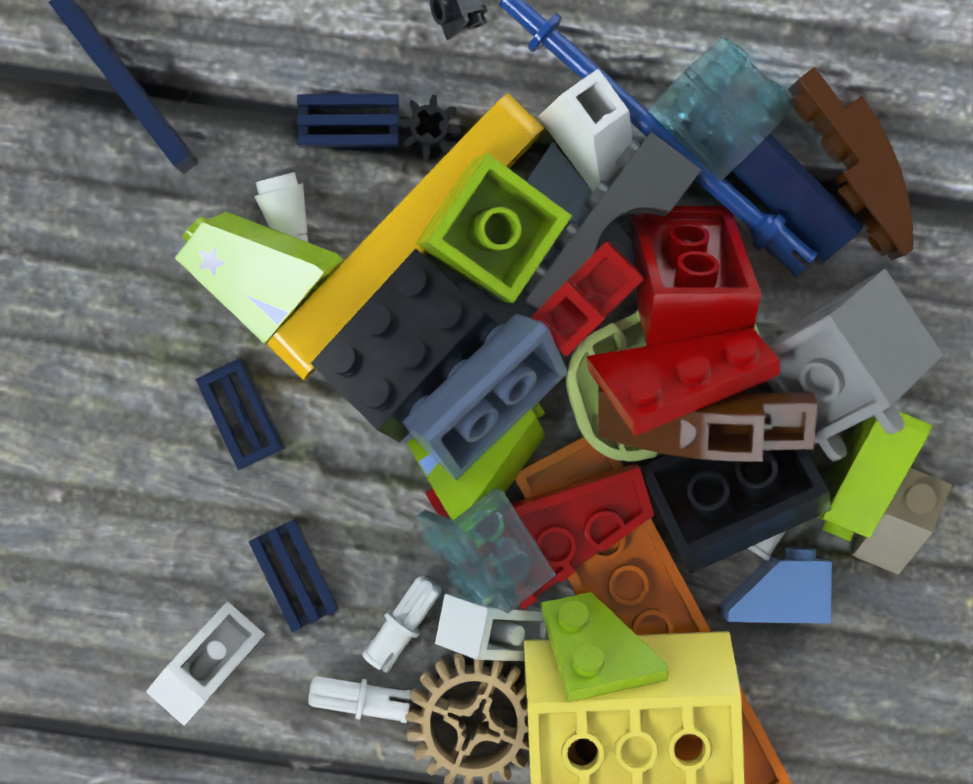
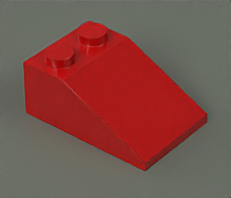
[630,206,761,345]

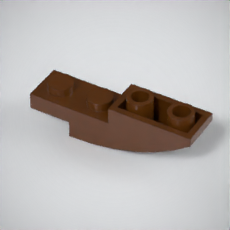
[788,67,914,260]
[598,385,818,462]

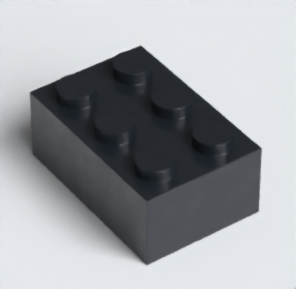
[311,248,498,443]
[640,449,832,574]

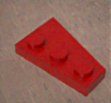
[586,328,780,436]
[490,463,655,611]

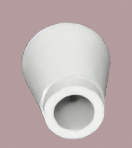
[254,172,309,243]

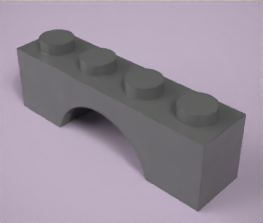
[524,132,701,312]

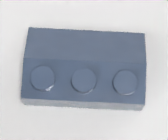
[402,314,568,481]

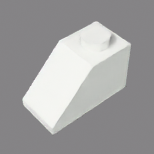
[435,594,549,661]
[146,601,265,726]

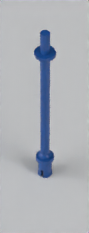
[499,0,818,277]

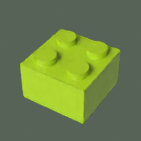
[416,153,572,303]

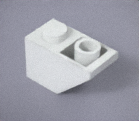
[538,69,633,192]

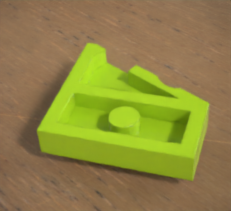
[541,592,669,702]

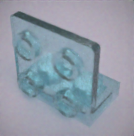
[648,37,793,182]
[416,488,556,613]

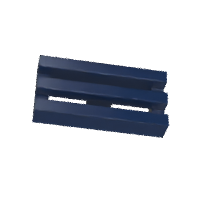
[297,94,399,148]
[195,358,286,471]
[248,518,339,633]

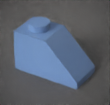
[720,547,832,623]

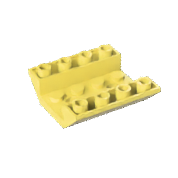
[524,631,745,784]

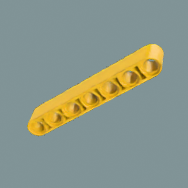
[267,93,545,380]

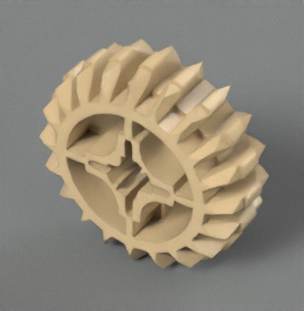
[405,652,529,784]

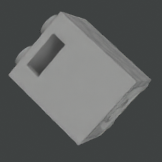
[767,269,943,461]

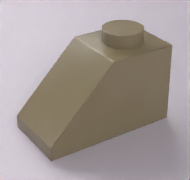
[850,468,952,575]

